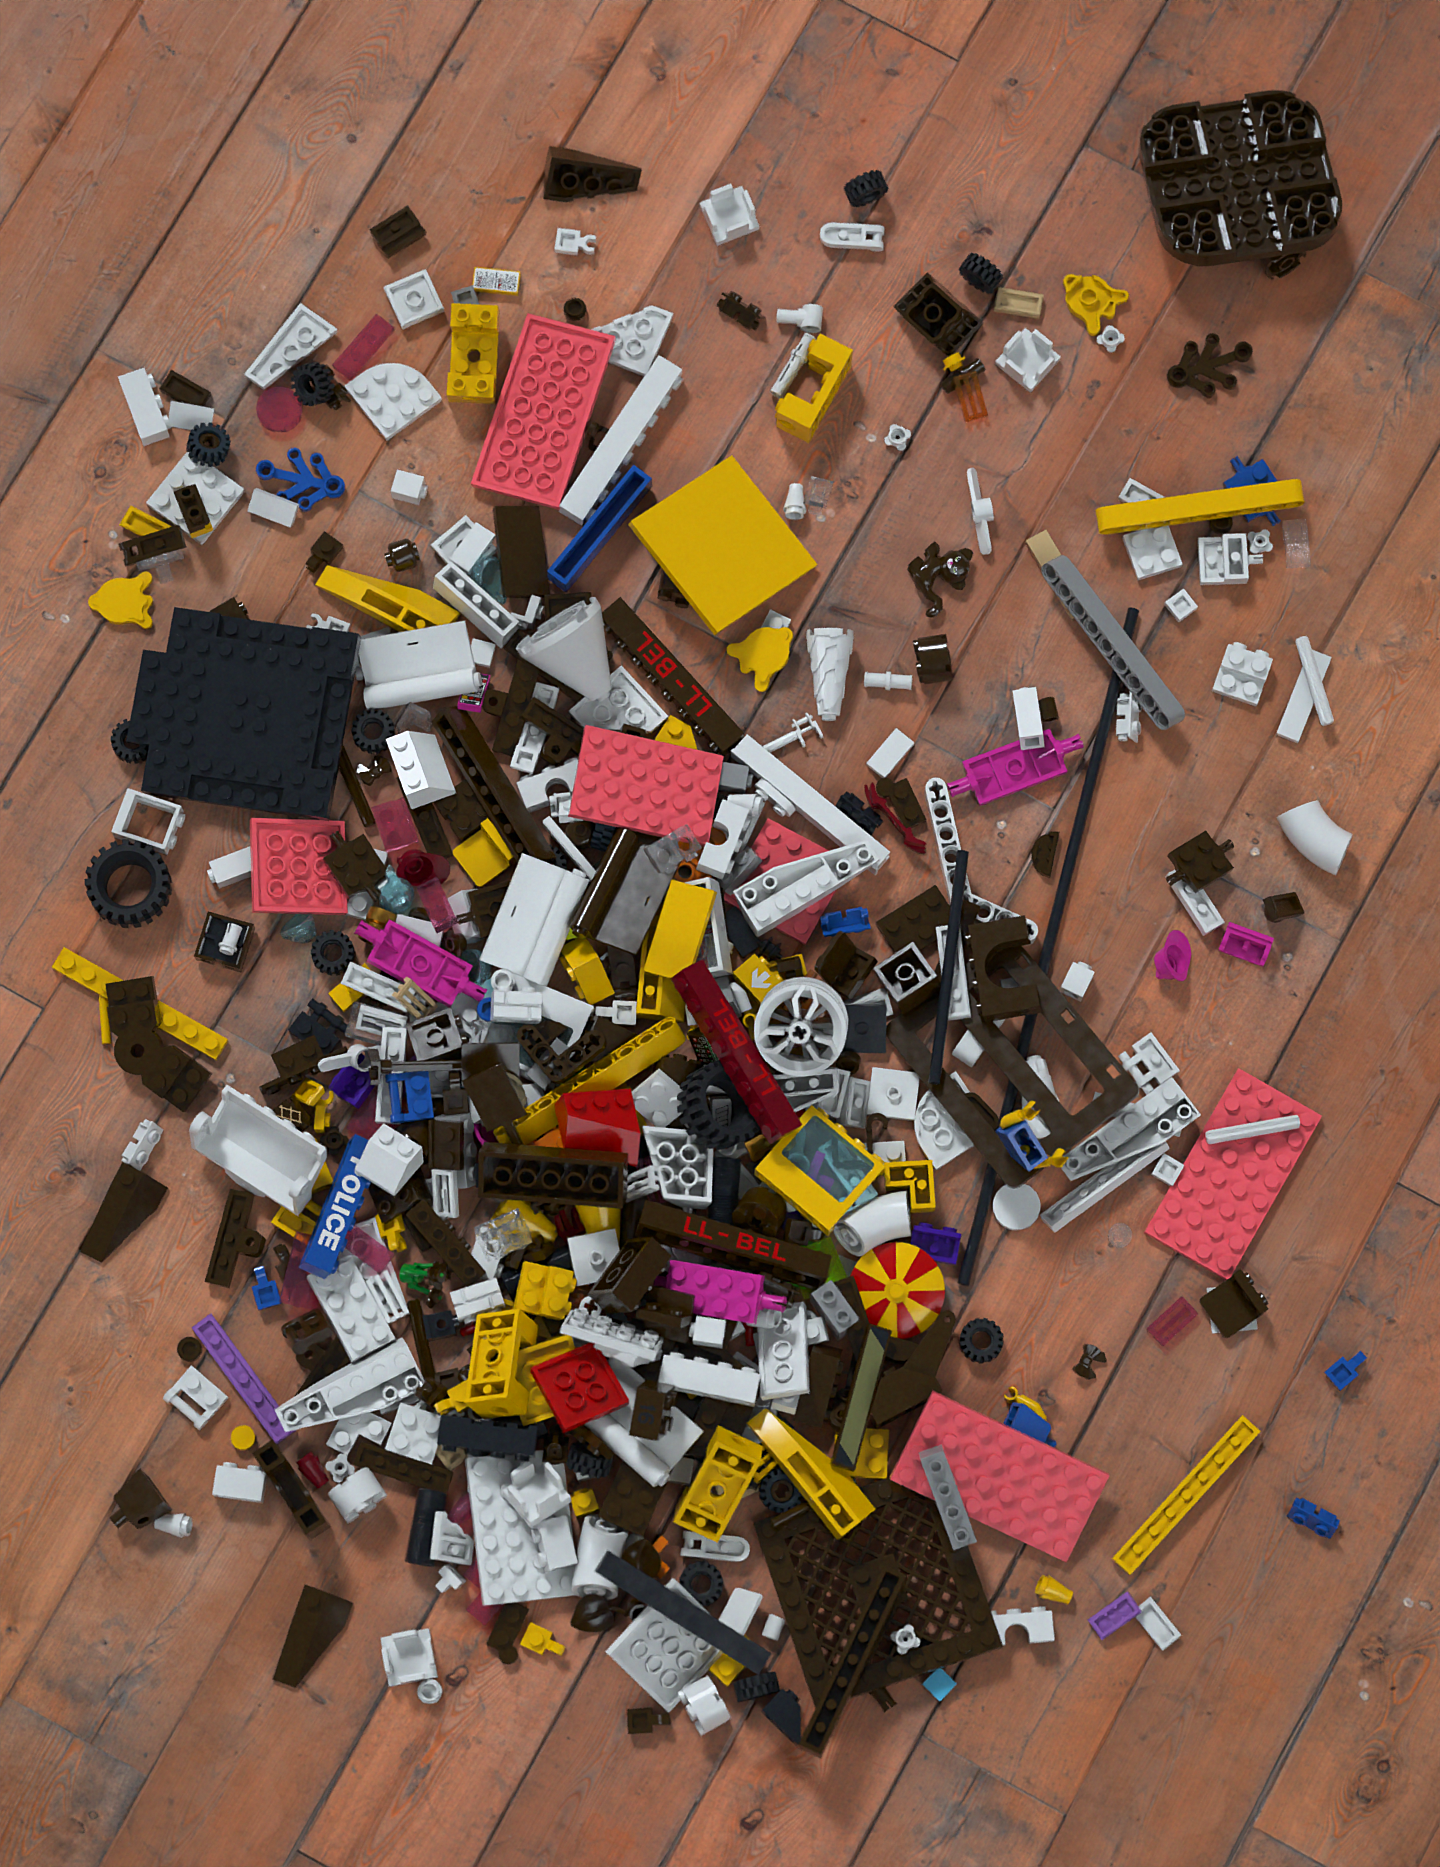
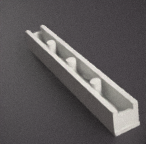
[731,734,890,875]

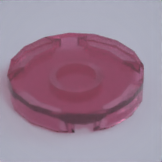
[256,386,303,433]

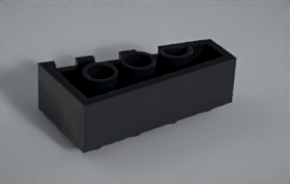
[437,1415,539,1462]

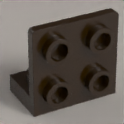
[368,1167,433,1224]

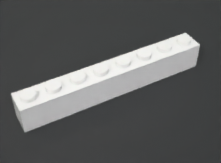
[559,355,683,526]

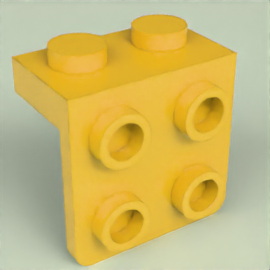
[453,818,517,887]

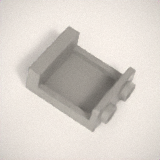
[810,1281,859,1341]

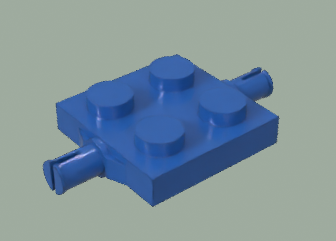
[1223,456,1281,526]

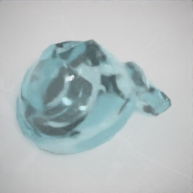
[469,556,507,605]
[379,865,415,915]
[280,913,317,944]
[451,949,493,986]

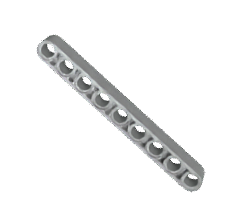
[1041,555,1185,730]

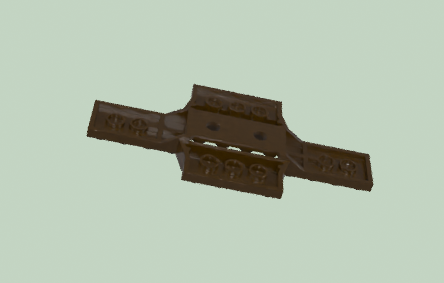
[598,1260,760,1537]

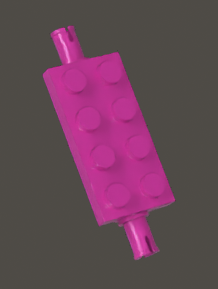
[946,729,1084,806]
[354,919,487,1008]
[654,1259,787,1324]

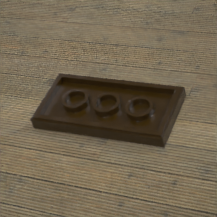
[493,506,550,598]

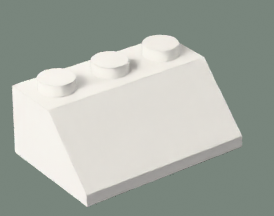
[386,731,456,809]

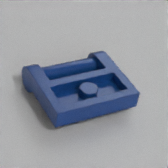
[385,1071,434,1123]

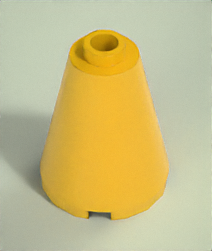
[488,1199,558,1244]
[575,1205,621,1248]

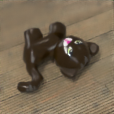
[907,541,973,618]

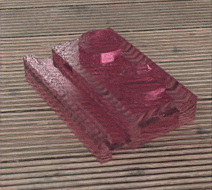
[371,797,419,852]

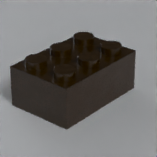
[588,1237,672,1314]

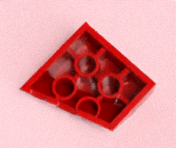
[554,1089,640,1167]

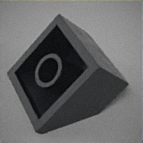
[761,1688,801,1747]

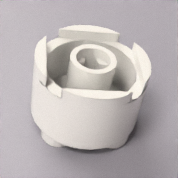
[328,1467,387,1524]
[677,1676,731,1736]

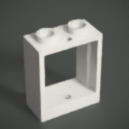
[111,788,185,855]

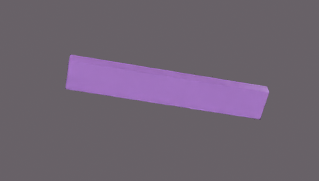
[191,1314,297,1445]

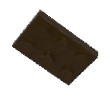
[876,885,950,953]

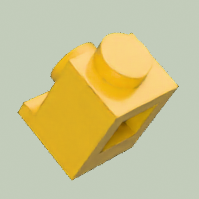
[570,1488,599,1519]

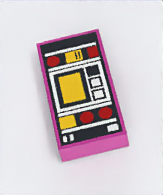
[458,673,491,713]

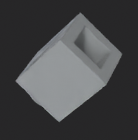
[718,762,753,794]

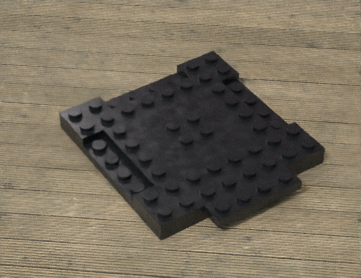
[126,607,361,821]

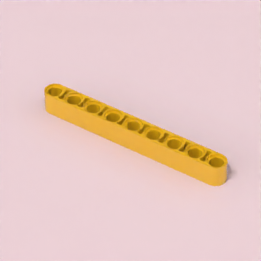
[1095,479,1305,535]
[494,1017,686,1145]

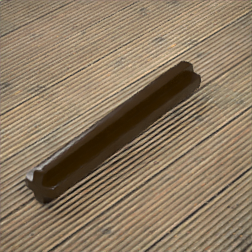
[339,745,376,827]
[407,1299,435,1381]

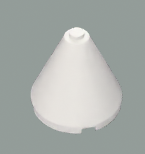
[516,597,612,702]

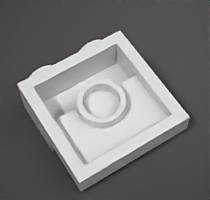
[1212,642,1273,706]

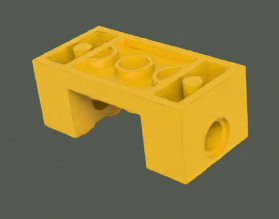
[447,303,500,404]
[774,333,853,443]
[465,1309,538,1419]
[673,1425,762,1543]

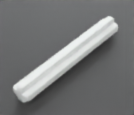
[1295,636,1334,726]
[1205,1115,1300,1144]

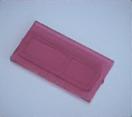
[279,1231,319,1310]

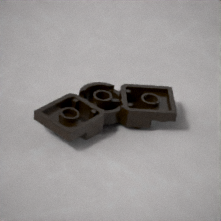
[105,976,213,1112]

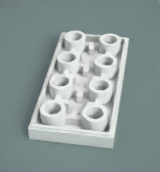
[560,1309,664,1361]

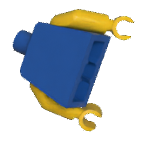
[996,1101,1068,1171]
[1003,1387,1056,1448]

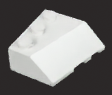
[642,1126,713,1210]

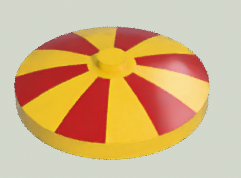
[850,1242,945,1339]

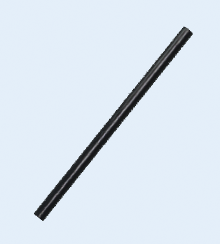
[928,850,969,1085]

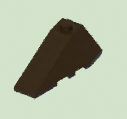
[543,146,642,202]
[80,1162,168,1263]
[272,1584,353,1688]

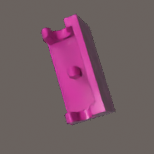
[1218,922,1274,967]

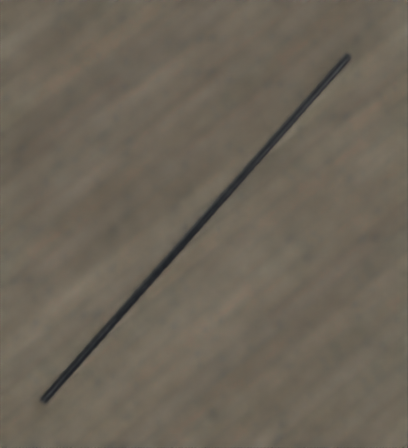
[957,608,1139,1286]

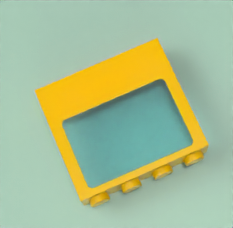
[754,1105,885,1236]

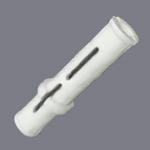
[770,333,817,399]

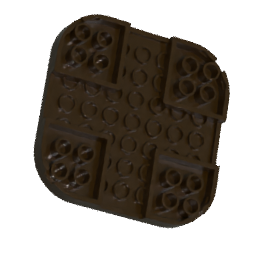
[1139,90,1342,267]

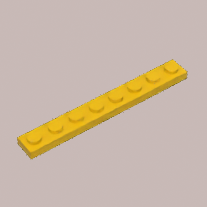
[52,947,228,1061]
[1112,1415,1261,1576]

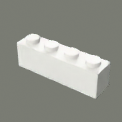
[433,561,519,648]
[658,1352,760,1407]

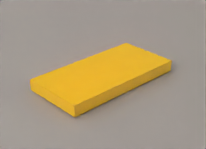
[643,880,717,979]

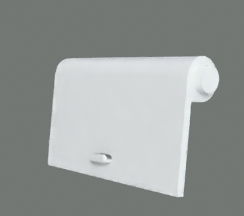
[359,621,482,711]
[479,853,590,986]
[584,1358,704,1487]

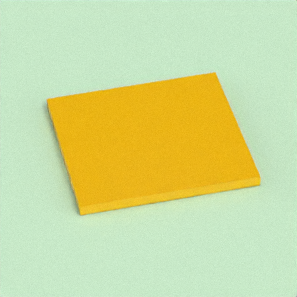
[628,455,818,635]

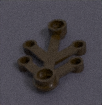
[1167,333,1253,398]

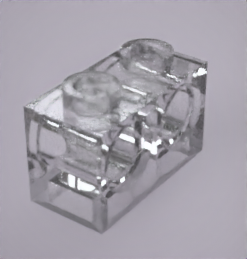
[643,824,702,875]
[474,1208,532,1262]

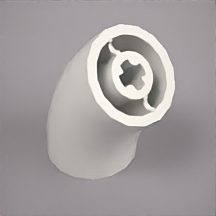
[1277,800,1353,876]
[833,1190,912,1256]
[572,1514,629,1600]

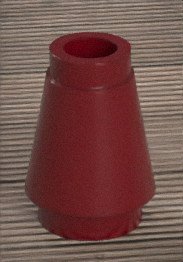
[296,1451,329,1489]

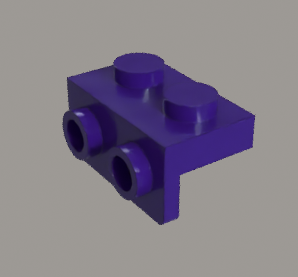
[329,1053,375,1109]
[910,1223,962,1265]

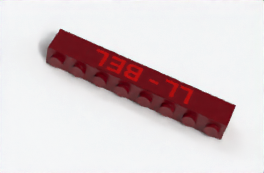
[671,959,803,1144]

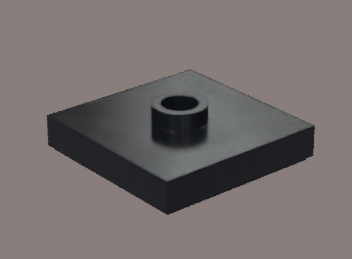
[841,1004,887,1053]

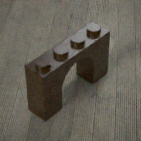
[965,915,1042,1022]
[252,1439,331,1540]

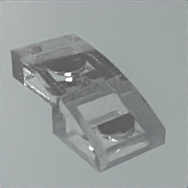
[1282,519,1311,568]

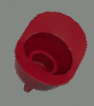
[396,849,450,888]

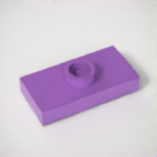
[1088,1591,1143,1640]

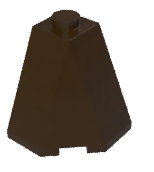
[572,1016,638,1062]

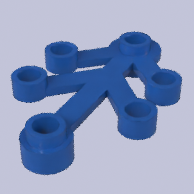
[256,448,345,512]

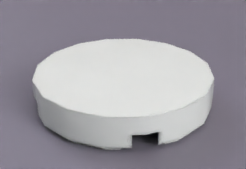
[993,1184,1040,1230]

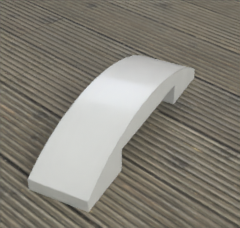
[510,682,559,774]

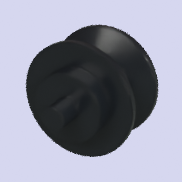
[757,937,783,962]

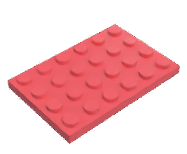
[568,725,724,847]

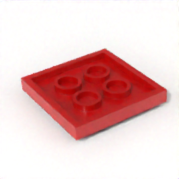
[530,1342,630,1433]

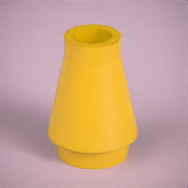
[1035,1575,1073,1605]

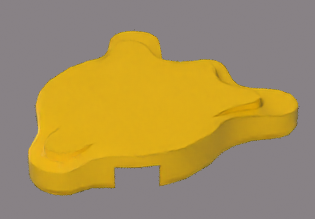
[1063,274,1129,336]
[88,571,153,630]
[727,627,794,692]

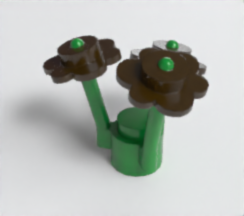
[399,1259,454,1309]

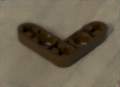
[517,1024,607,1084]

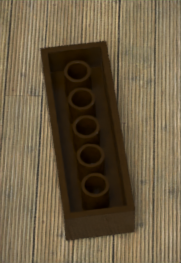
[478,1142,628,1209]

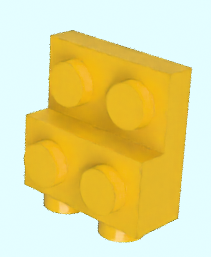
[513,1261,577,1320]
[835,1429,889,1479]

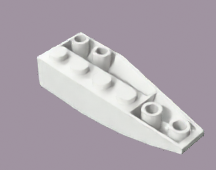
[733,840,880,937]
[1061,1077,1201,1181]
[275,1337,425,1432]

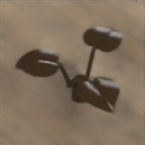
[570,1539,661,1632]

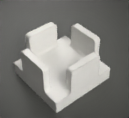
[699,184,760,246]
[995,328,1061,393]
[503,1461,572,1528]
[381,1628,438,1687]

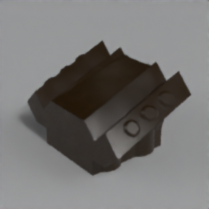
[893,272,983,356]

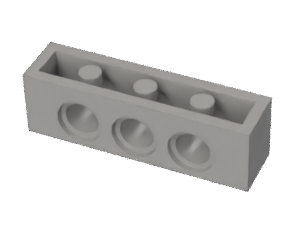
[919,1444,977,1550]

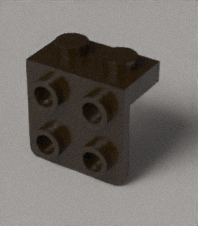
[814,931,878,1000]
[1199,1269,1269,1338]

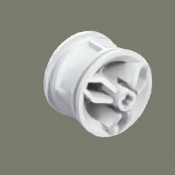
[754,977,848,1076]

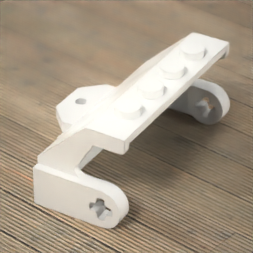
[189,1085,327,1216]

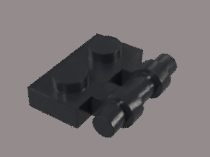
[288,998,350,1056]

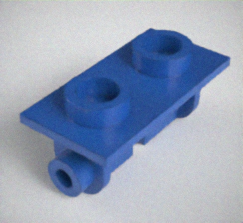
[820,907,871,937]
[1286,1497,1340,1539]

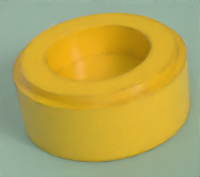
[231,1425,256,1450]

